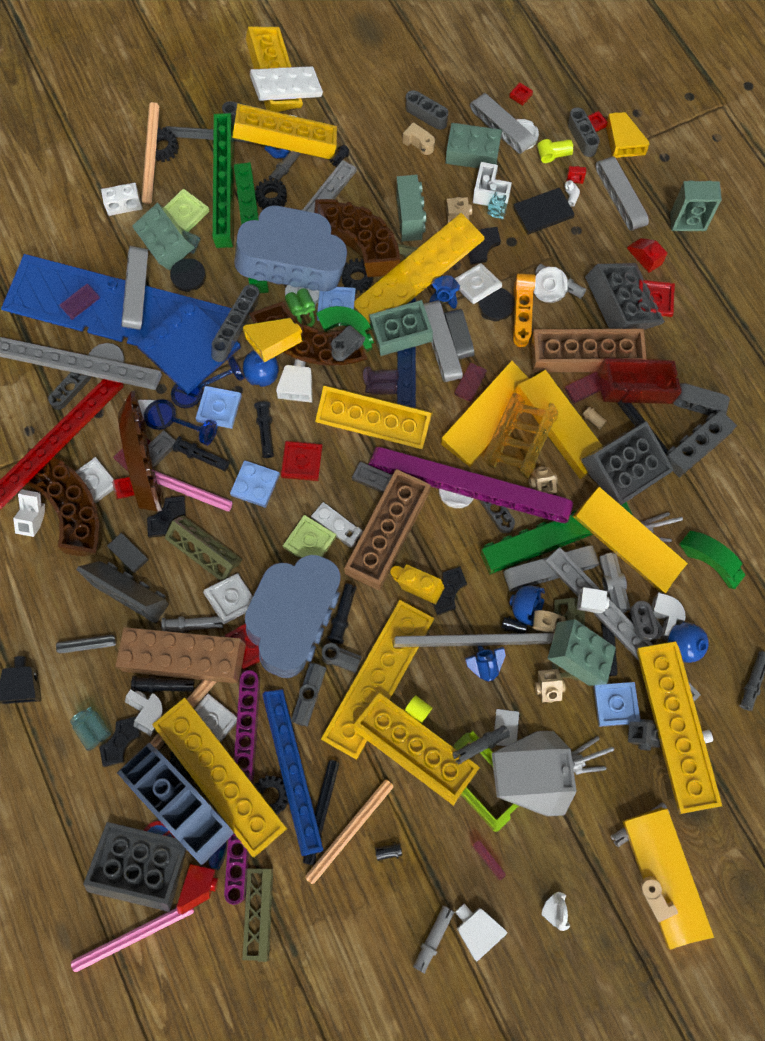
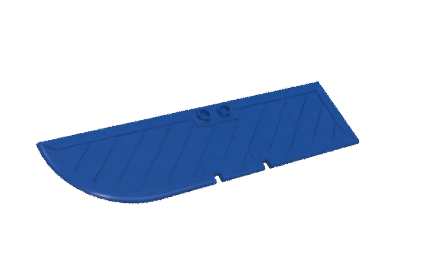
[1,254,232,346]

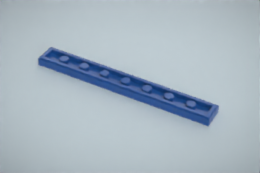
[262,689,323,856]

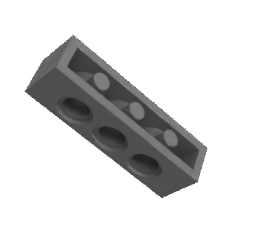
[666,410,737,478]

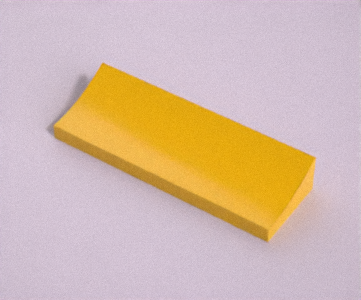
[245,27,303,112]
[232,103,337,159]
[441,361,530,467]
[515,370,602,479]
[315,385,433,449]
[572,487,688,594]
[354,693,480,806]
[622,807,714,950]

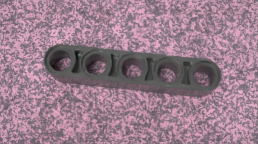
[211,285,259,362]

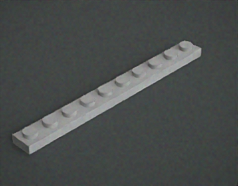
[0,337,162,390]
[544,547,701,701]

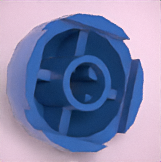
[243,350,279,387]
[510,586,545,626]
[668,622,709,663]

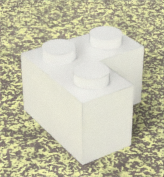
[473,162,512,209]

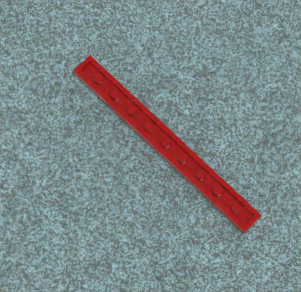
[0,379,124,510]

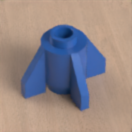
[429,275,460,309]
[465,646,506,681]

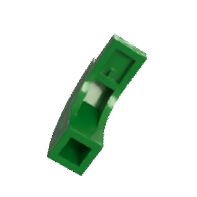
[316,306,374,352]
[679,530,746,589]

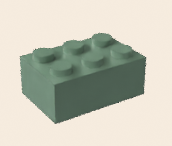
[445,123,502,168]
[396,175,426,242]
[670,180,722,231]
[132,202,195,271]
[369,300,433,356]
[548,619,616,686]

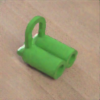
[285,288,315,327]

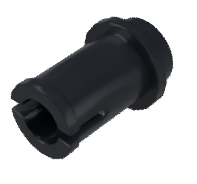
[329,145,350,167]
[501,616,527,634]
[375,842,403,861]

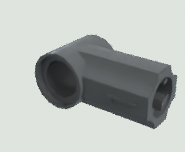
[322,643,362,673]

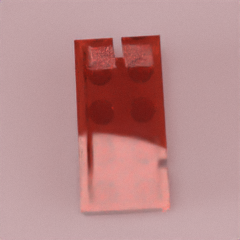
[597,358,682,404]

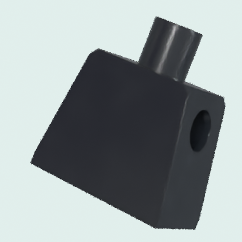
[0,656,41,704]

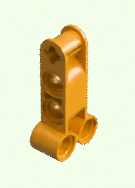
[513,273,536,347]

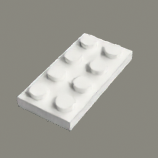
[250,66,323,101]

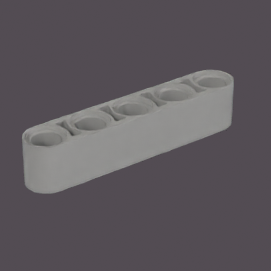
[470,93,535,154]
[596,156,649,231]
[122,246,148,330]
[423,300,463,383]
[503,546,599,591]

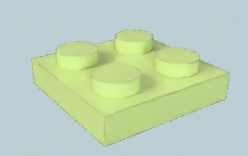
[164,189,210,234]
[283,515,337,559]

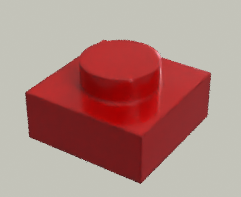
[509,83,533,106]
[588,111,608,132]
[566,166,586,184]
[112,477,135,500]

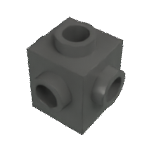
[628,719,660,751]

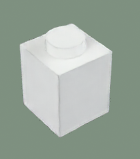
[577,587,609,614]

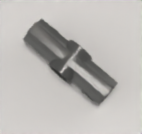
[291,663,327,727]

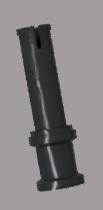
[254,401,274,458]
[173,436,230,472]
[327,584,357,644]
[131,675,195,694]

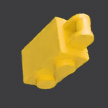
[390,564,445,605]

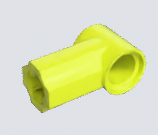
[537,139,573,163]
[405,695,433,724]

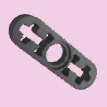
[48,372,92,410]
[479,500,515,534]

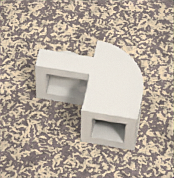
[13,489,45,537]
[652,593,685,641]
[125,690,162,736]

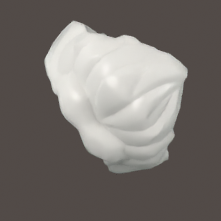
[541,892,570,931]

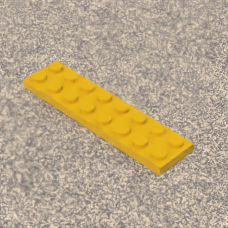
[354,213,485,324]
[321,600,434,760]
[636,642,722,814]
[152,698,288,857]

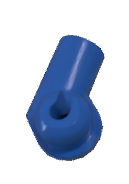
[264,145,290,159]

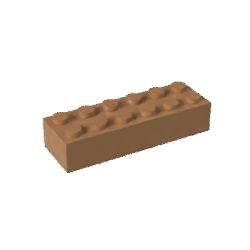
[531,329,647,372]
[344,469,431,591]
[115,627,246,684]

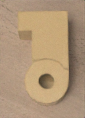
[403,122,435,155]
[533,610,566,634]
[641,876,678,922]

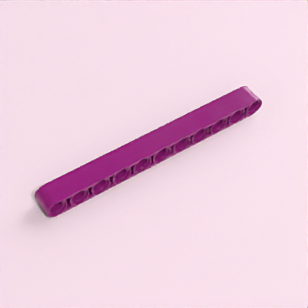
[368,447,573,523]
[224,670,260,905]

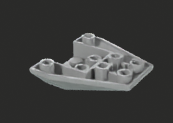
[492,731,577,816]

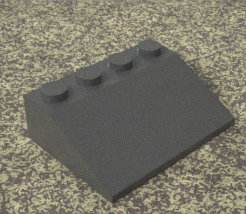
[585,263,665,330]
[581,421,674,505]
[76,561,169,624]
[83,822,187,912]

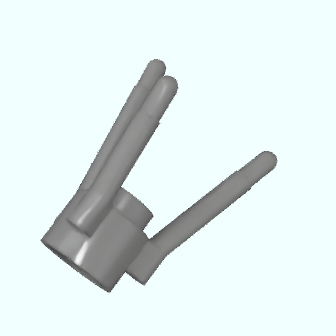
[639,512,683,542]
[571,736,614,775]

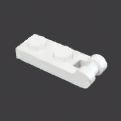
[311,502,363,549]

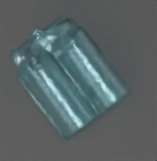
[70,707,111,751]

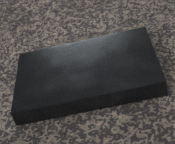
[513,187,575,235]

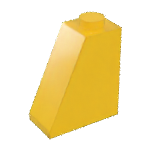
[606,112,649,158]
[243,318,302,362]

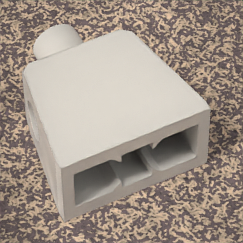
[276,359,313,403]
[455,903,508,962]

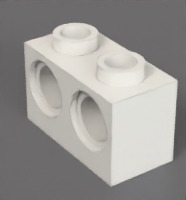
[101,183,142,216]

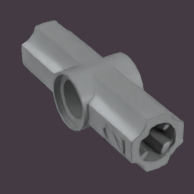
[599,553,631,613]

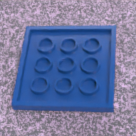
[136,299,241,394]

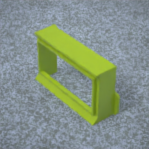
[454,731,518,832]

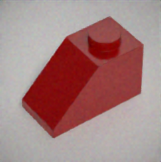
[627,238,667,273]
[177,864,218,914]

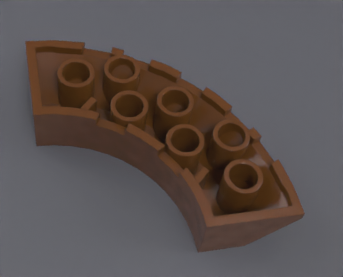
[314,199,400,277]
[249,301,367,366]
[118,390,162,511]
[23,448,100,557]

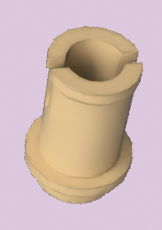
[583,407,607,429]

